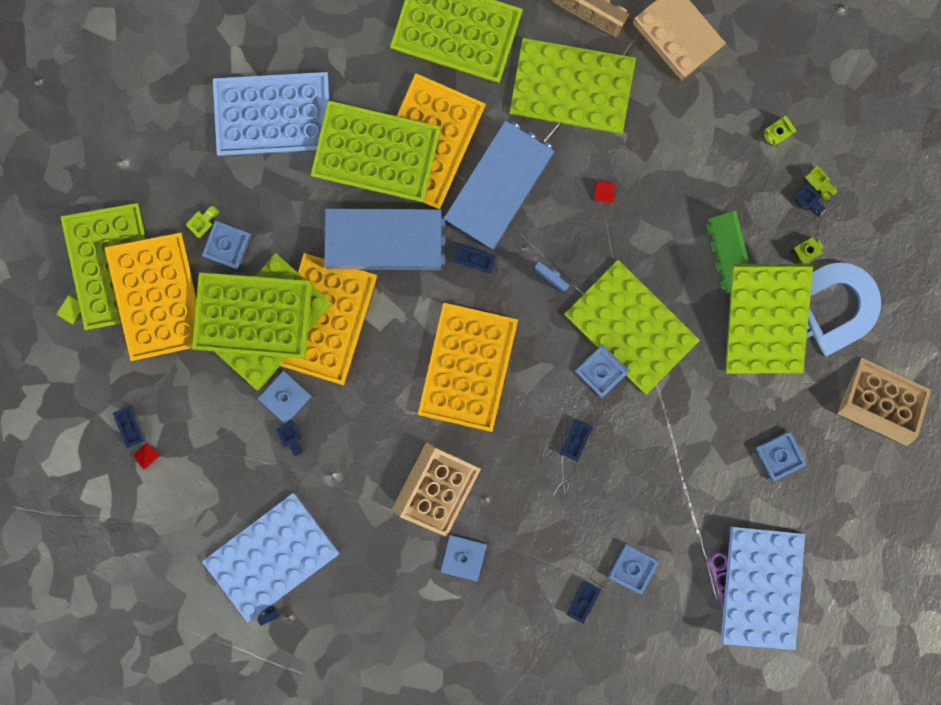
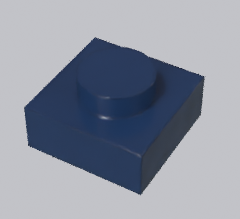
[257,607,280,626]

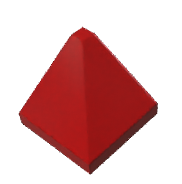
[594,181,615,203]
[133,442,160,470]

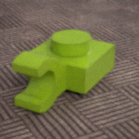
[805,165,837,201]
[185,206,220,238]

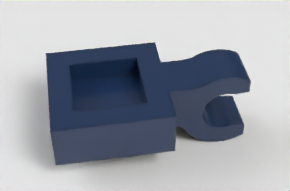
[793,183,827,217]
[276,421,303,456]

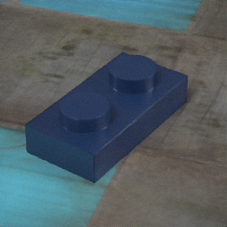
[454,244,496,274]
[113,406,146,448]
[560,419,593,462]
[566,580,601,624]

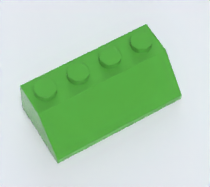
[706,211,749,294]

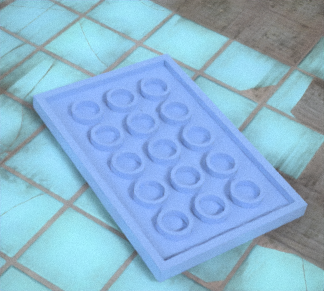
[213,72,330,156]
[202,492,340,623]
[720,527,805,650]

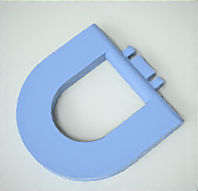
[807,263,881,357]

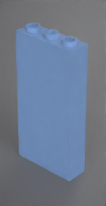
[444,120,554,250]
[324,209,445,270]

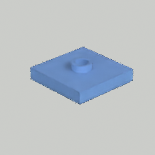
[202,220,252,269]
[534,261,570,292]
[575,344,629,398]
[258,371,312,425]
[755,430,808,482]
[441,534,487,582]
[608,543,660,595]

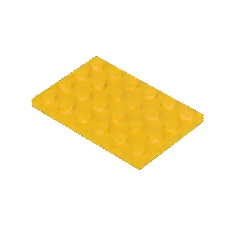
[397,73,486,210]
[104,233,197,362]
[280,253,378,385]
[418,303,518,432]

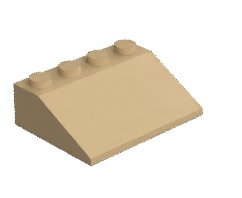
[550,0,629,38]
[633,0,726,81]
[837,358,931,446]
[392,442,481,537]

